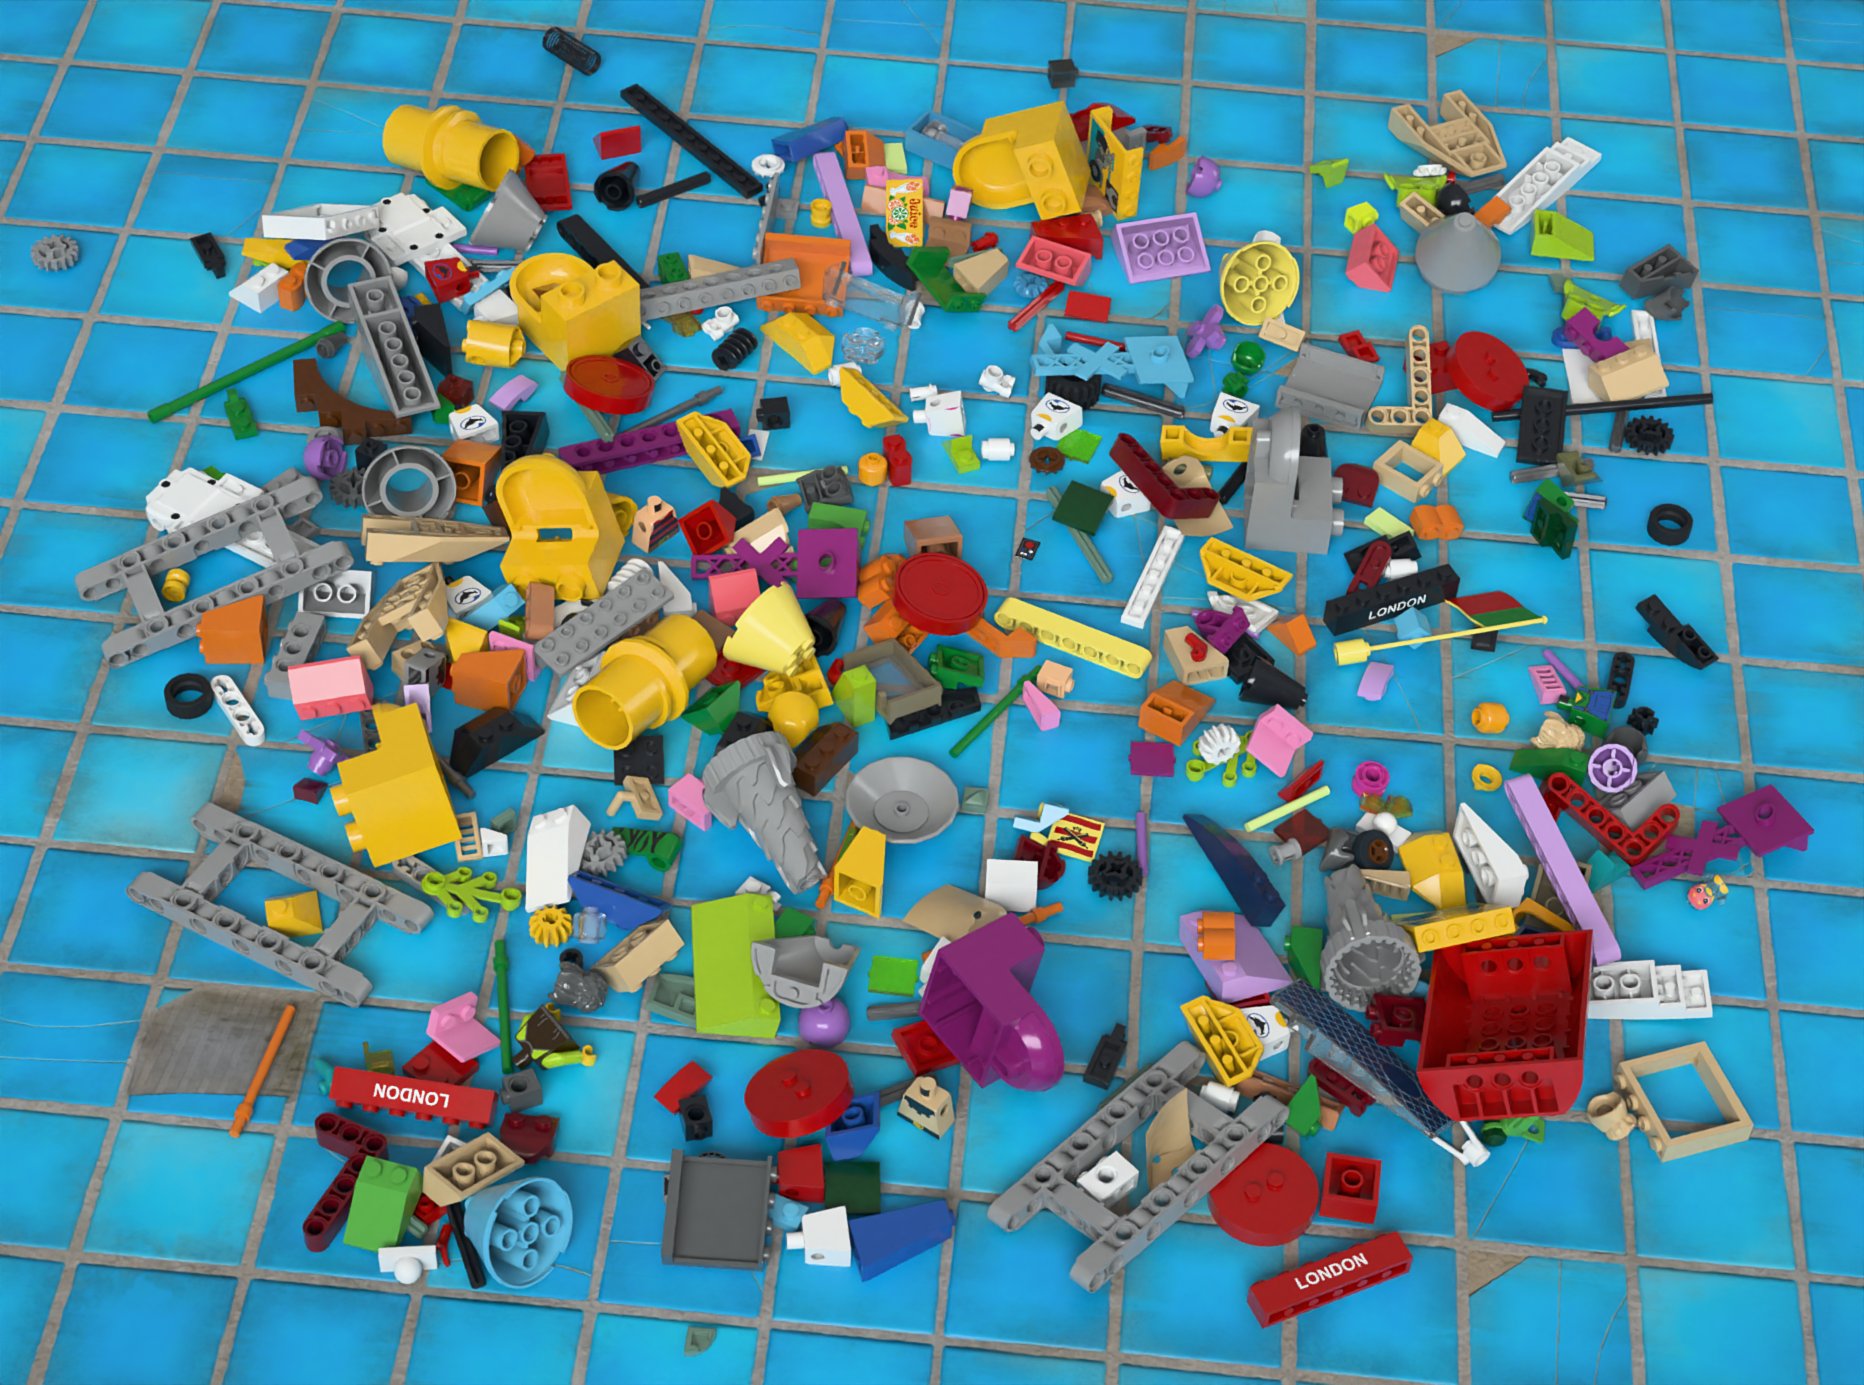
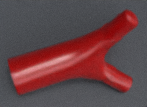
[434,1224,453,1267]

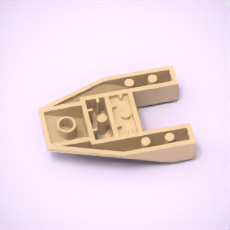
[1388,90,1507,177]
[360,513,510,565]
[346,562,448,671]

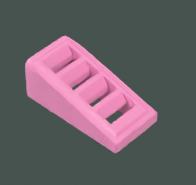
[1528,665,1566,705]
[1022,680,1061,731]

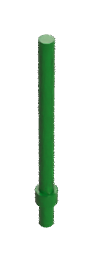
[949,665,1042,758]
[493,940,513,1074]

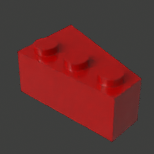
[1029,214,1104,260]

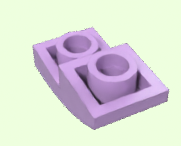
[489,375,539,411]
[1357,661,1394,701]

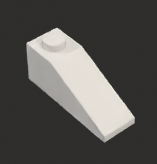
[1438,403,1506,458]
[658,561,697,618]

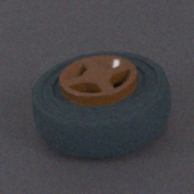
[1352,829,1394,870]

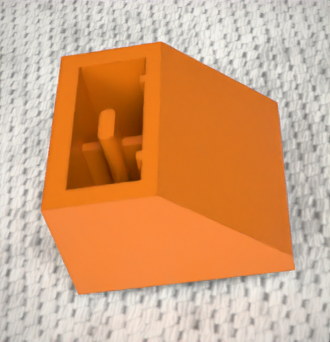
[842,131,886,180]
[862,598,930,654]

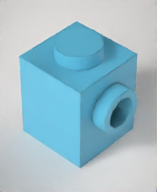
[1394,606,1433,650]

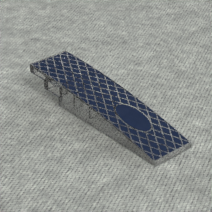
[1269,978,1456,1139]

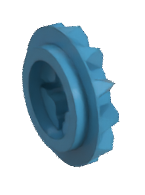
[1013,272,1048,298]

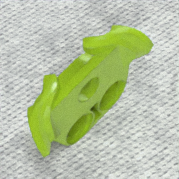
[1383,173,1447,208]
[1561,279,1627,329]

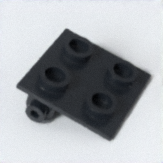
[614,736,664,785]

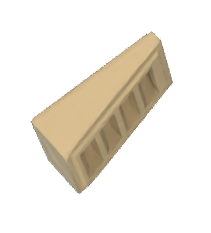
[455,811,483,863]
[1360,869,1411,901]

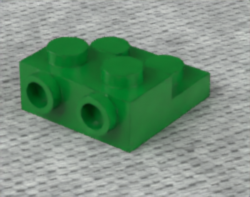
[927,644,985,690]

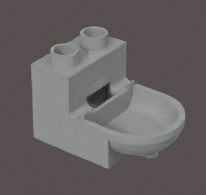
[1244,406,1344,555]

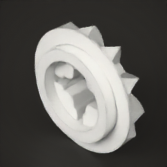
[752,154,785,179]
[1413,164,1447,177]

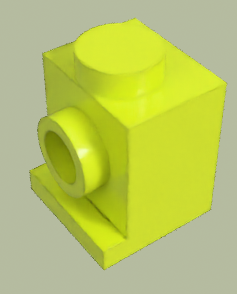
[1344,201,1378,235]

